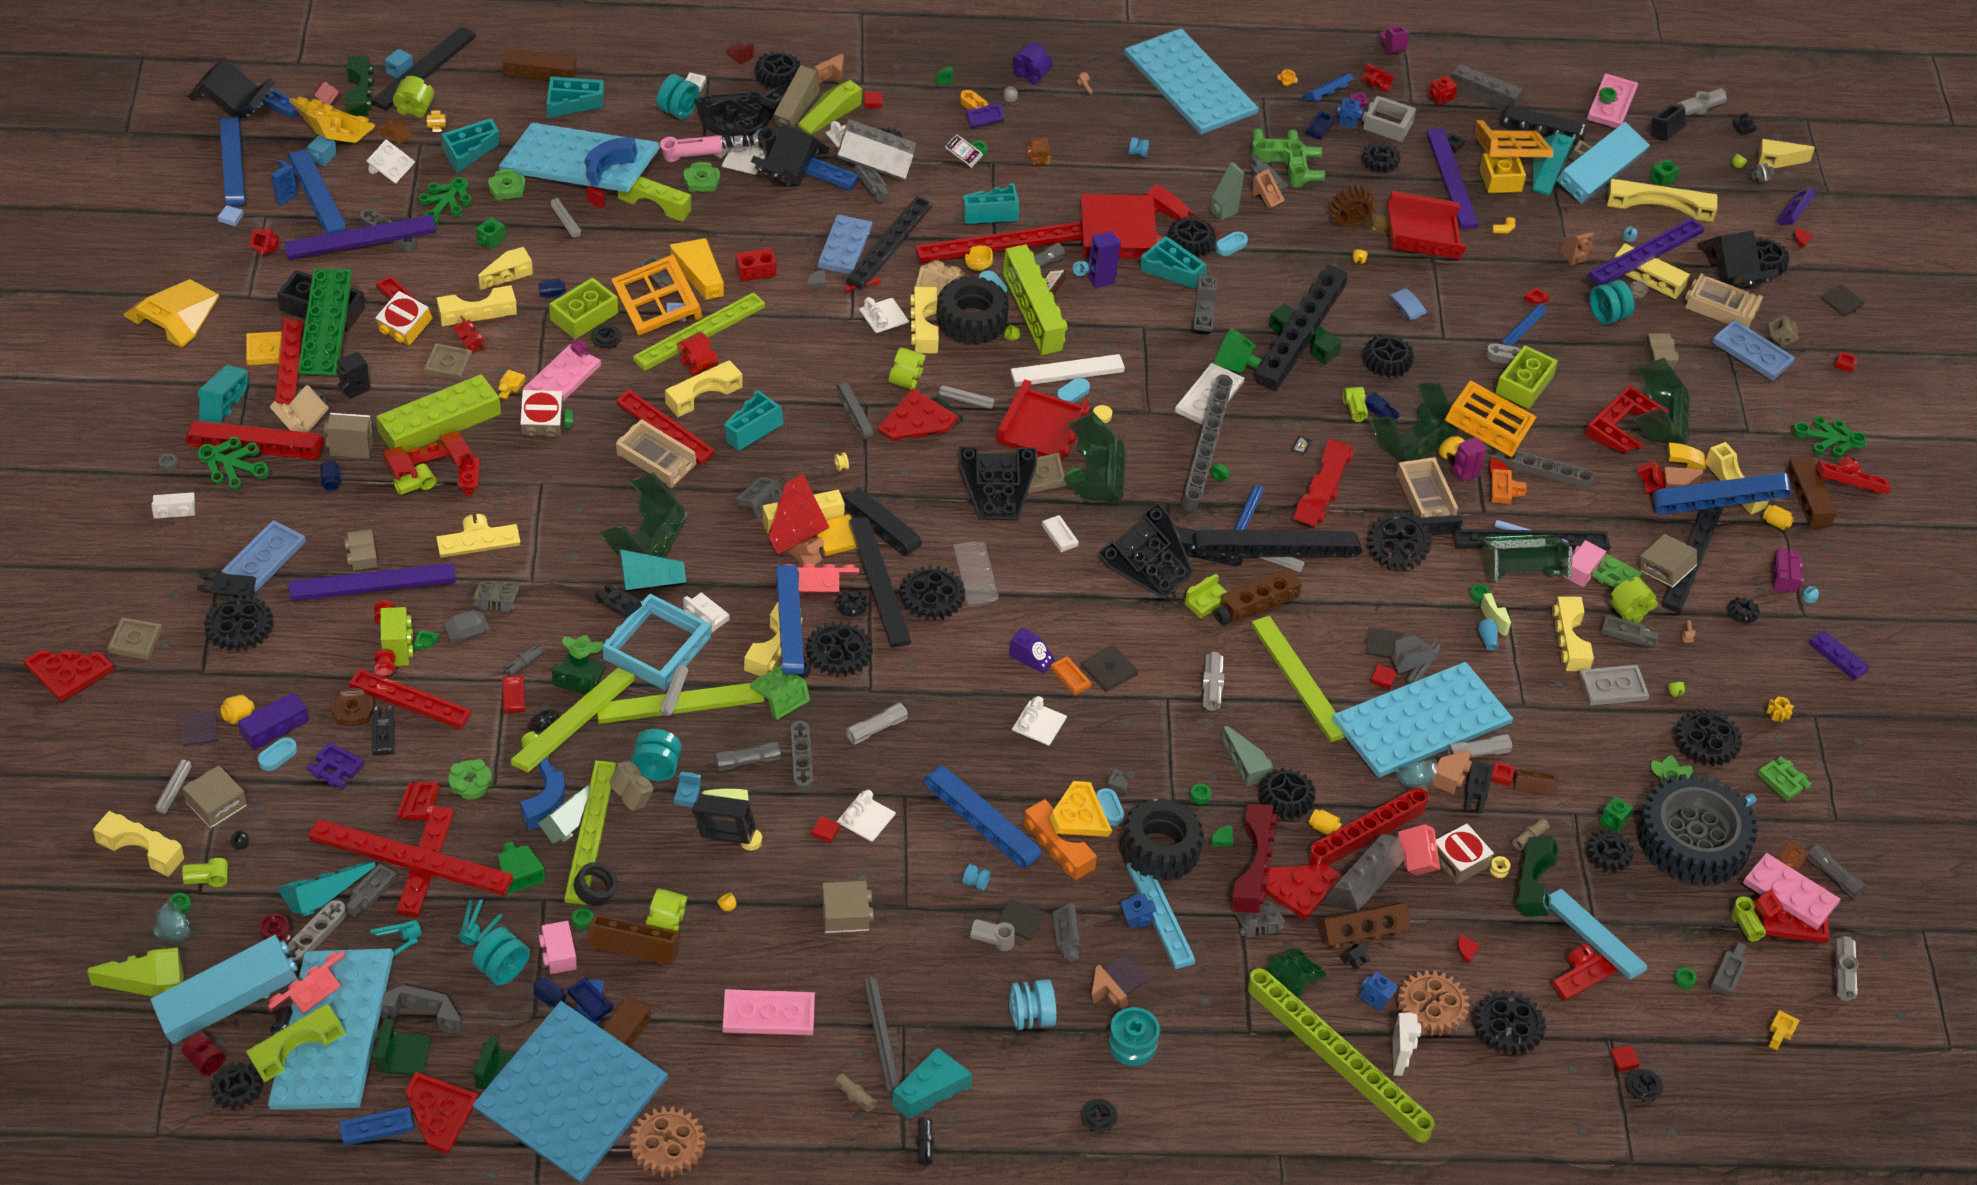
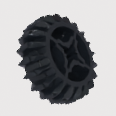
[755,51,801,89]
[1167,216,1216,258]
[1755,237,1789,278]
[1363,334,1414,378]
[1259,767,1316,820]

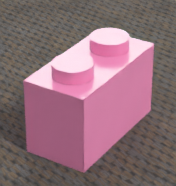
[1563,540,1606,587]
[538,921,577,974]

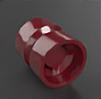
[259,913,291,945]
[181,1032,225,1076]

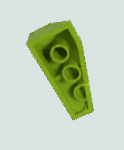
[798,80,862,135]
[88,948,184,997]

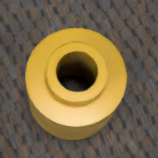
[1763,505,1794,530]
[1309,809,1342,836]

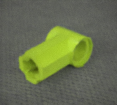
[1342,387,1368,422]
[393,464,437,495]
[182,858,228,887]
[1731,896,1766,942]

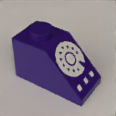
[1009,627,1055,674]

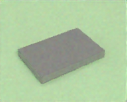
[1578,665,1649,706]

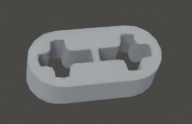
[1486,343,1521,364]

